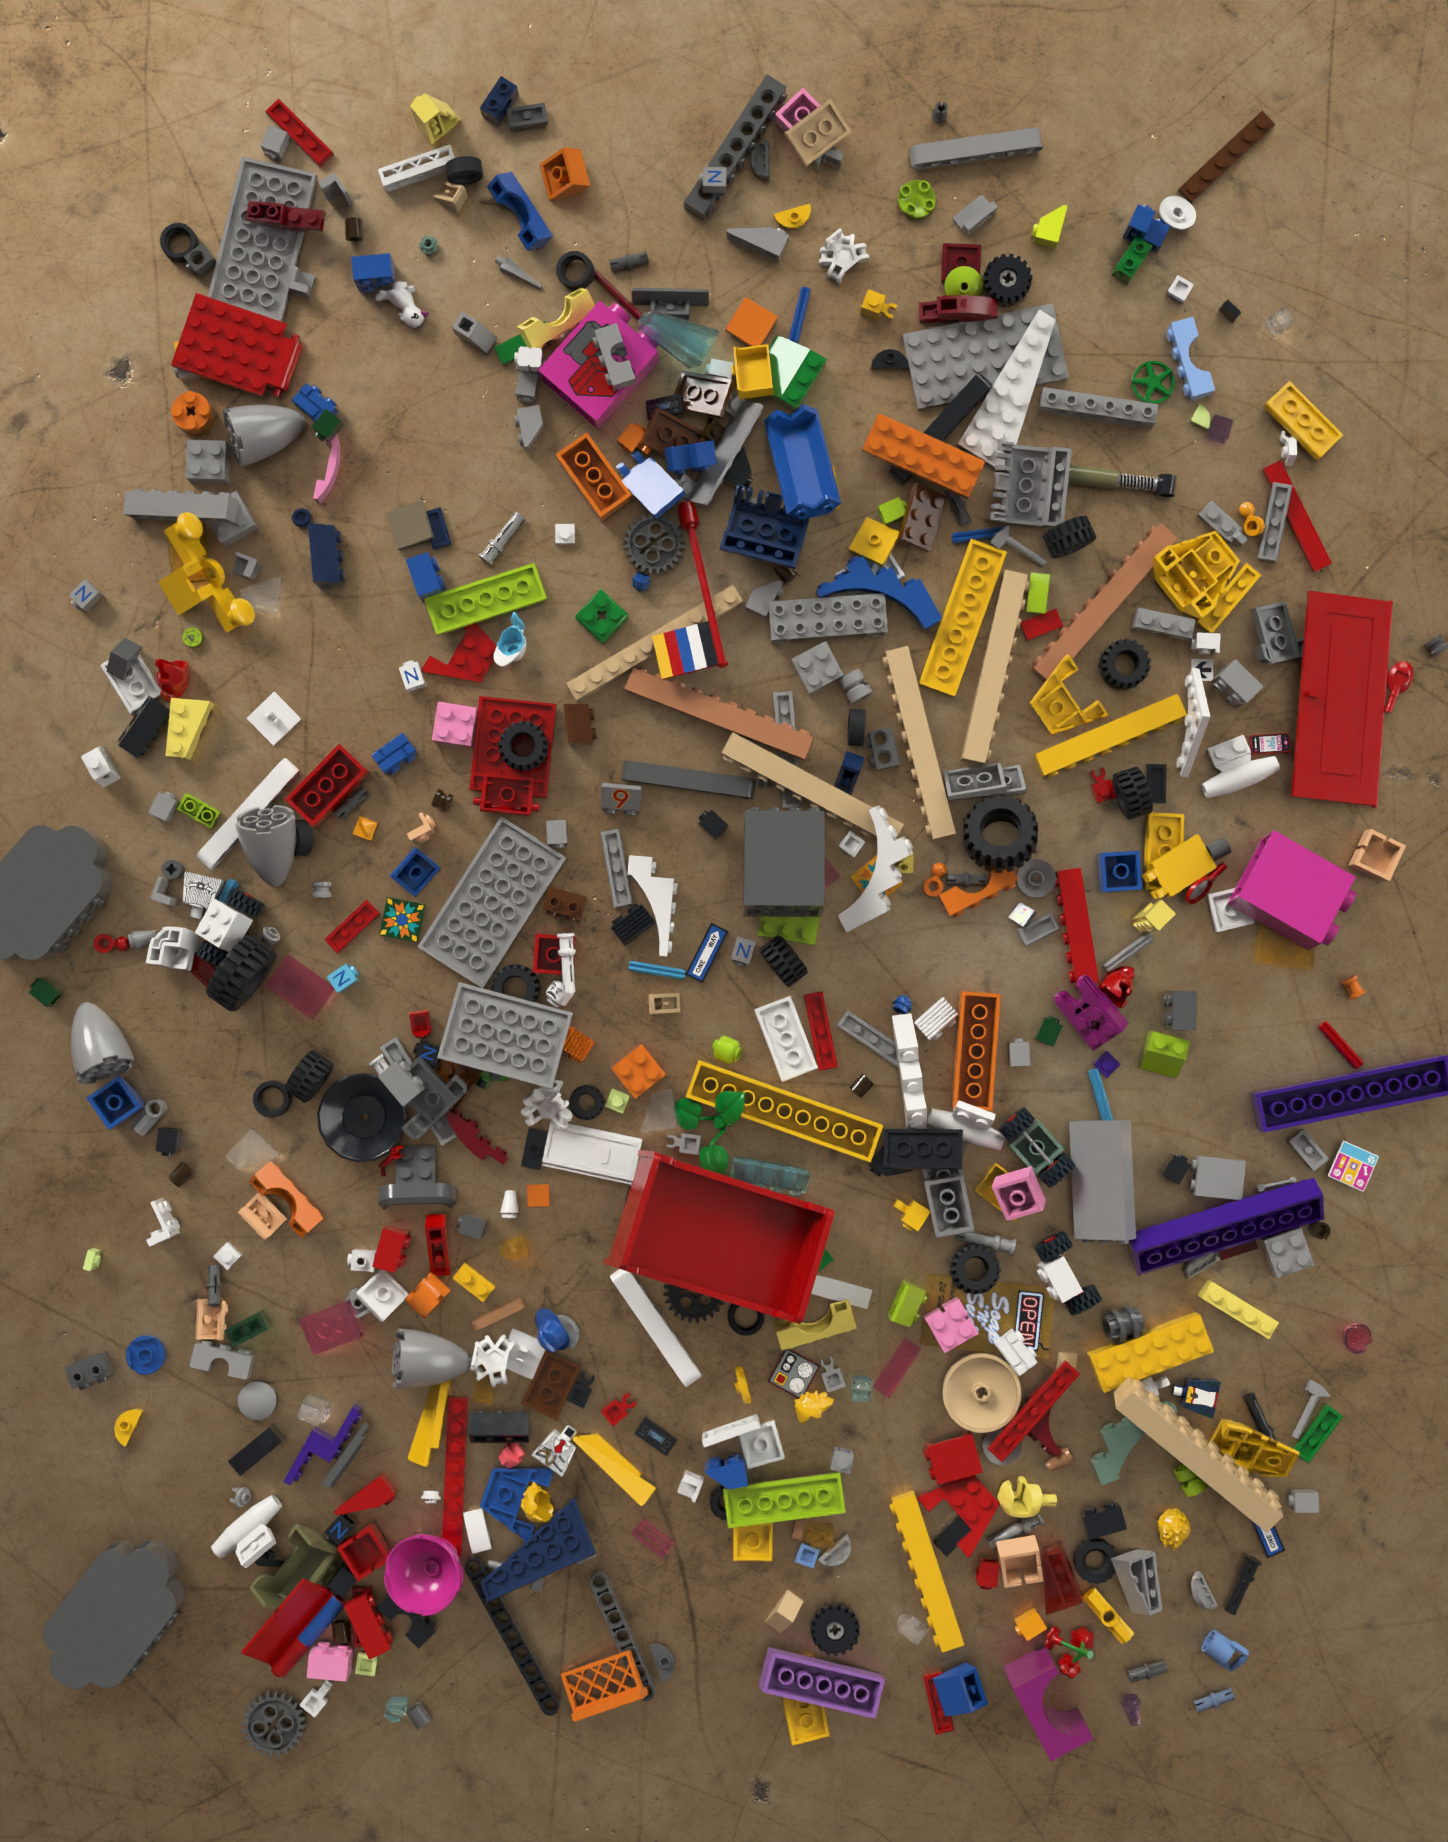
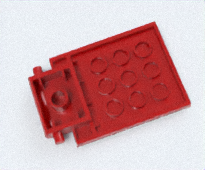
[171,293,303,398]
[469,696,557,817]

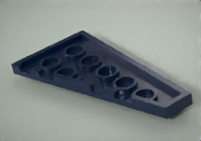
[480,1497,597,1602]

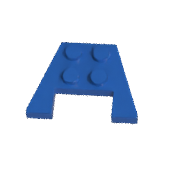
[480,1467,554,1541]

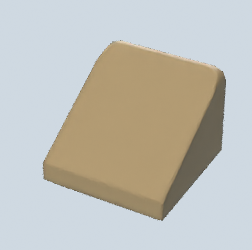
[1056,1351,1078,1369]

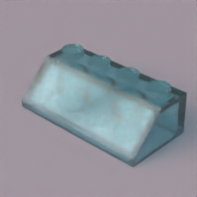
[729,1155,811,1196]

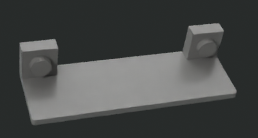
[675,391,764,506]
[769,593,888,644]

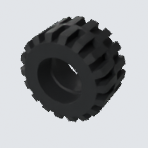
[1042,516,1097,558]
[1099,639,1151,690]
[498,721,549,772]
[1112,766,1153,820]
[759,935,808,987]
[490,964,541,1002]
[285,1050,334,1103]
[949,1245,1001,1294]

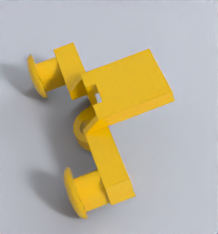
[158,512,255,633]

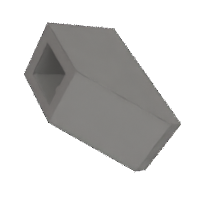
[452,311,497,354]
[514,405,544,451]
[745,580,784,620]

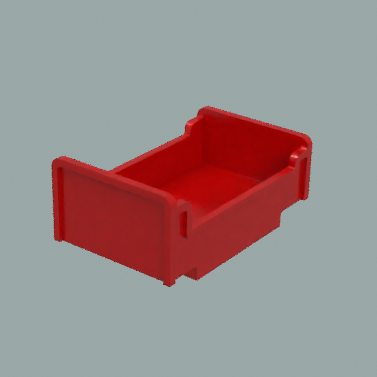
[603,1150,834,1324]

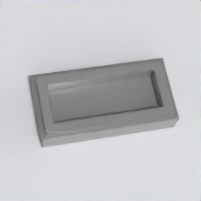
[1016,912,1060,947]

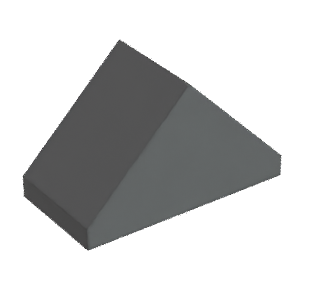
[106,638,143,681]

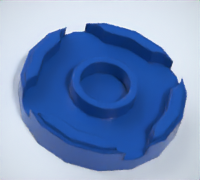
[126,1335,166,1375]

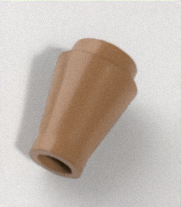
[1045,1447,1076,1472]

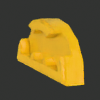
[773,203,811,230]
[735,1365,752,1405]
[114,1408,144,1447]

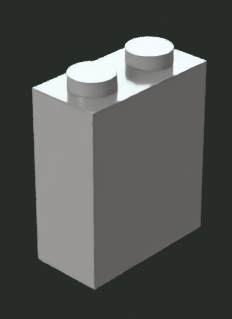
[1189,1155,1246,1200]

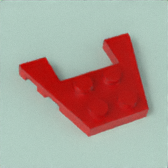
[421,624,497,683]
[917,1475,1000,1558]

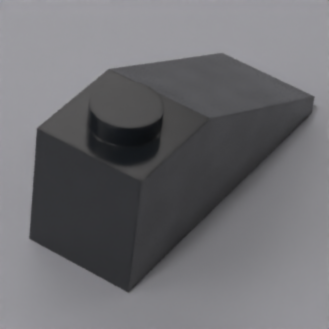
[228,1423,286,1476]

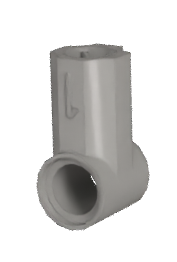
[131,1099,168,1136]

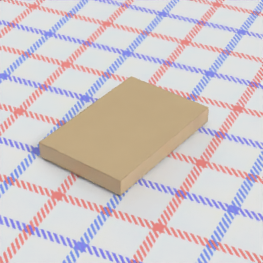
[783,99,852,167]

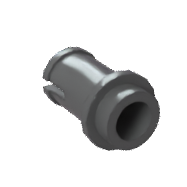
[932,101,948,122]

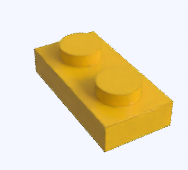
[453,1262,496,1302]

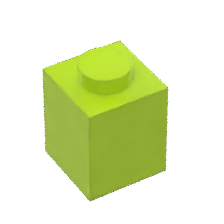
[877,497,907,526]

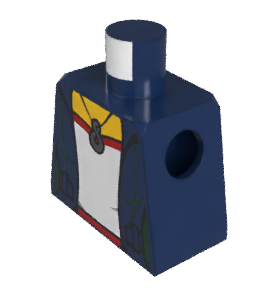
[1171,1377,1221,1419]

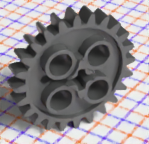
[623,512,685,575]
[241,1690,306,1758]

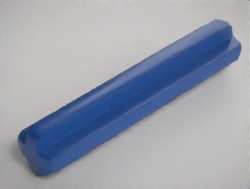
[789,287,811,344]
[952,526,1009,544]

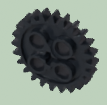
[663,1284,724,1323]

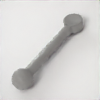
[1256,1177,1297,1192]

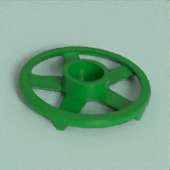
[1132,361,1175,404]

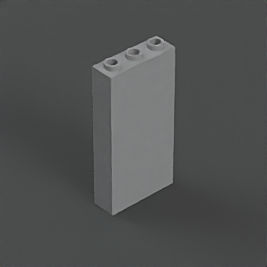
[1069,1120,1136,1244]

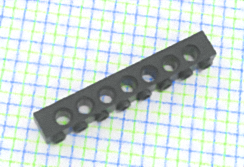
[684,74,787,221]

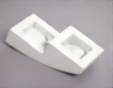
[463,1508,492,1554]

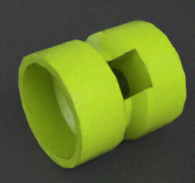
[1173,1463,1209,1497]

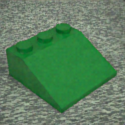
[767,335,827,412]

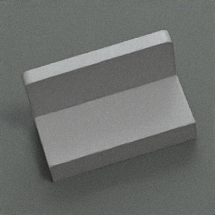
[318,172,353,206]
[953,195,998,236]
[150,877,180,907]

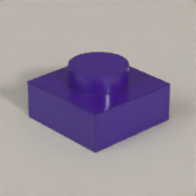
[1093,1051,1121,1078]

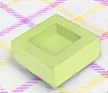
[605,1088,630,1114]
[83,1248,101,1271]
[355,1652,378,1676]

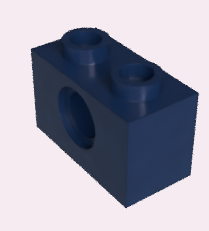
[480,76,519,126]

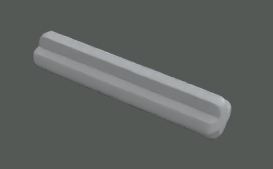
[1103,933,1154,973]

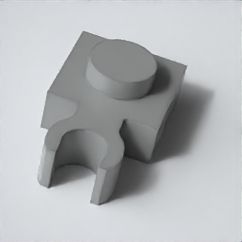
[666,1133,701,1155]
[820,1355,846,1393]

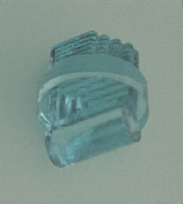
[850,1376,873,1402]
[384,1697,408,1722]

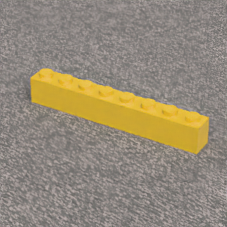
[1033,694,1187,778]
[889,1491,964,1653]

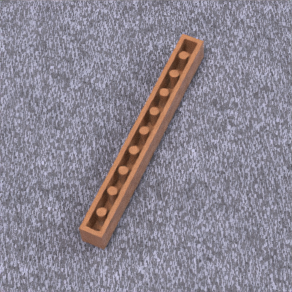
[1031,523,1178,682]
[624,666,814,761]

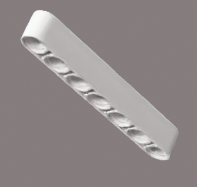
[196,758,301,870]
[610,1269,702,1387]

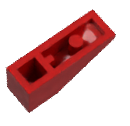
[425,1213,451,1276]
[334,1472,397,1515]

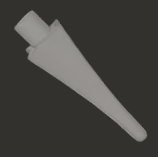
[495,256,542,289]

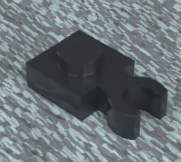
[566,1371,595,1409]

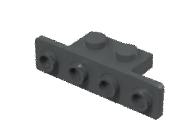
[632,288,709,320]

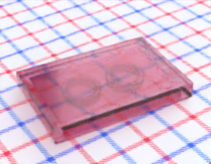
[265,954,335,1020]
[299,1299,364,1355]

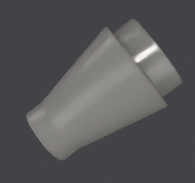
[128,930,157,950]

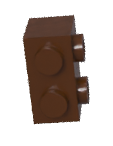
[543,886,587,922]

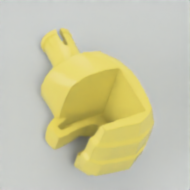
[997,1476,1057,1518]

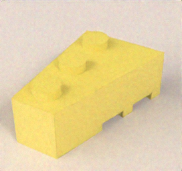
[410,93,461,145]
[166,698,215,760]

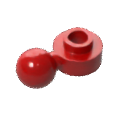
[93,934,130,953]

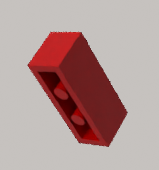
[344,1591,394,1660]

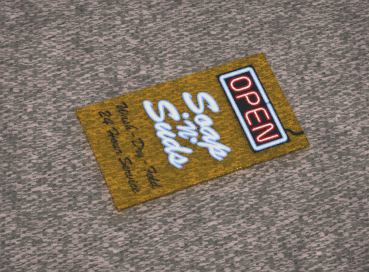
[920,1274,1054,1359]

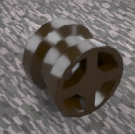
[431,789,454,812]

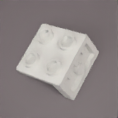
[146,1198,180,1247]

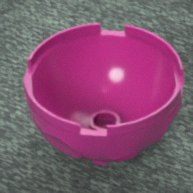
[384,1534,464,1616]

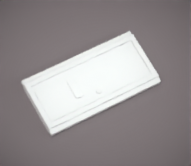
[542,1120,642,1185]

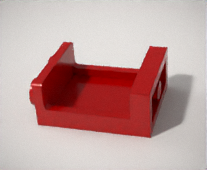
[923,1431,983,1485]

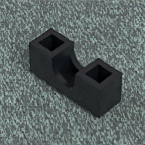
[377,1594,438,1649]

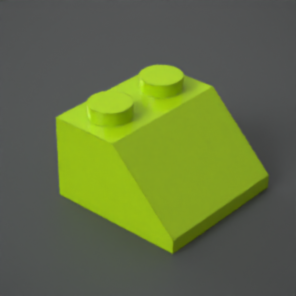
[1139,1031,1190,1078]
[888,1280,927,1327]

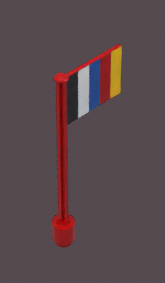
[652,501,728,680]

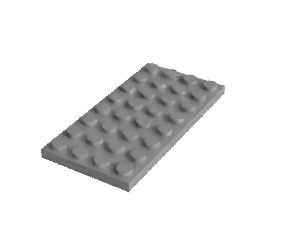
[208,157,318,322]
[902,303,1069,411]
[418,816,567,989]

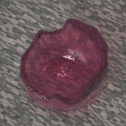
[1342,1321,1372,1354]

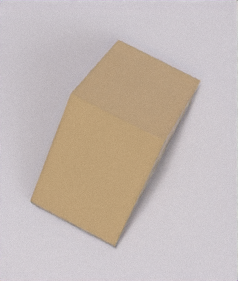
[433,181,468,213]
[649,993,680,1014]
[765,1589,803,1634]

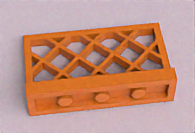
[561,1649,649,1722]

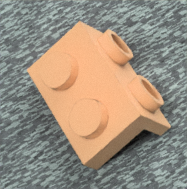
[407,813,436,844]
[238,1192,287,1240]
[195,1299,228,1341]

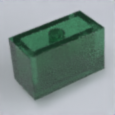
[224,1309,272,1348]

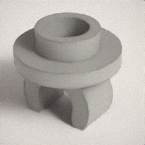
[258,926,280,947]
[230,1487,251,1507]

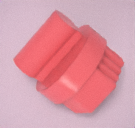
[498,1443,525,1469]

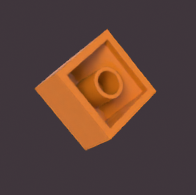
[540,147,590,201]

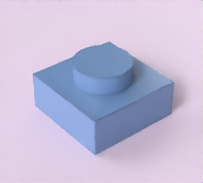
[795,1542,820,1568]

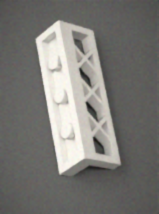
[378,144,455,193]

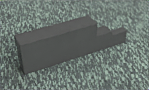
[321,1422,370,1489]

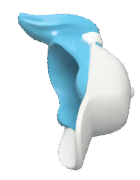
[494,612,527,667]

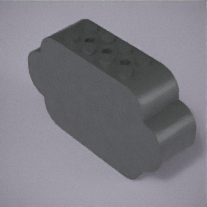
[0,825,112,961]
[43,1540,185,1689]

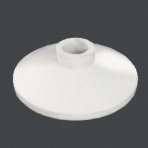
[1159,196,1196,230]

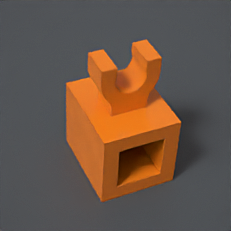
[617,422,653,458]

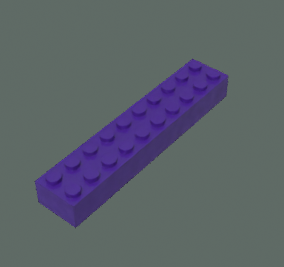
[1251,1055,1448,1132]
[1128,1178,1324,1276]

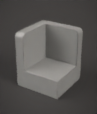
[288,266,316,298]
[232,552,261,581]

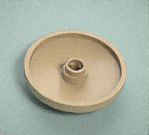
[942,1353,1021,1433]

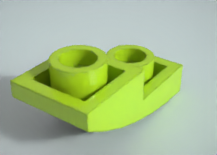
[1026,573,1050,613]
[177,793,220,828]

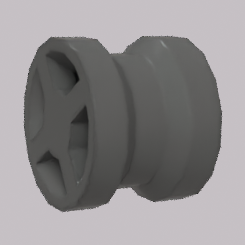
[1424,634,1448,657]
[162,860,185,880]

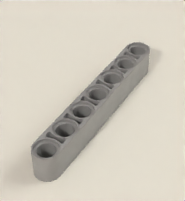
[909,128,1043,170]

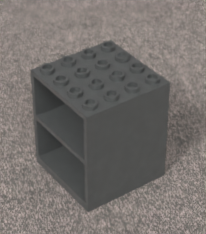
[743,807,825,917]

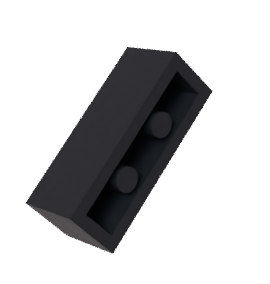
[115,695,170,758]
[469,1411,530,1443]

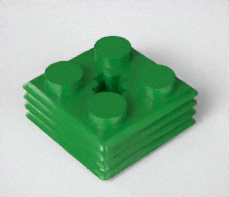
[575,589,629,644]

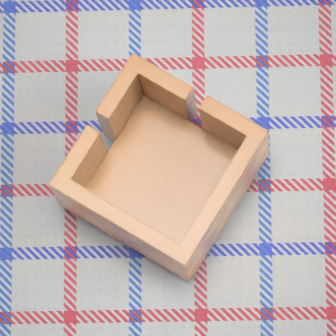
[1348,829,1406,882]
[996,1535,1043,1588]

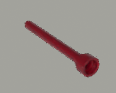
[594,269,662,337]

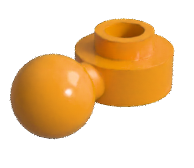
[1239,502,1265,536]

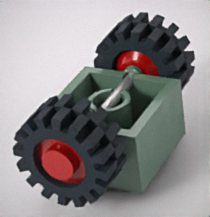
[998,1107,1075,1188]

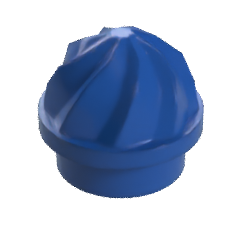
[632,572,651,591]
[893,995,912,1014]

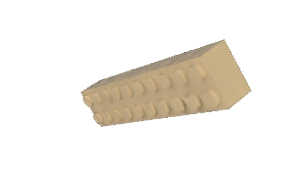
[1114,1376,1283,1533]

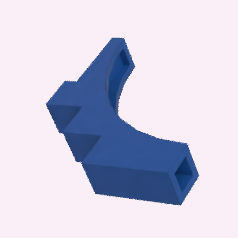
[815,556,942,631]

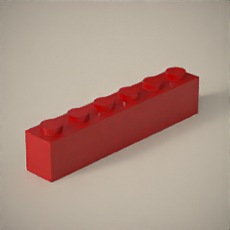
[1054,868,1099,987]

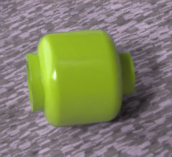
[712,1036,742,1064]

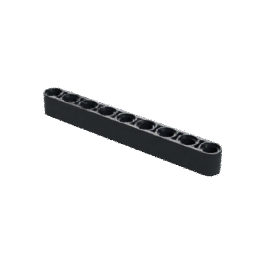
[465,1554,560,1716]

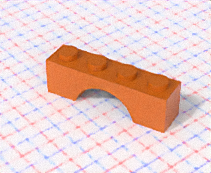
[938,869,1019,918]
[249,1161,324,1239]

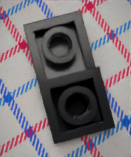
[933,1516,971,1557]

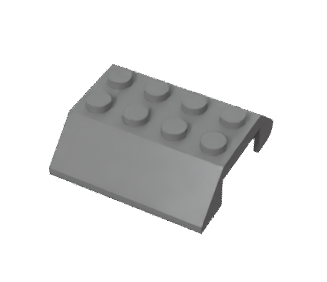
[990,441,1072,527]

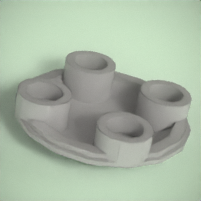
[238,1381,276,1420]

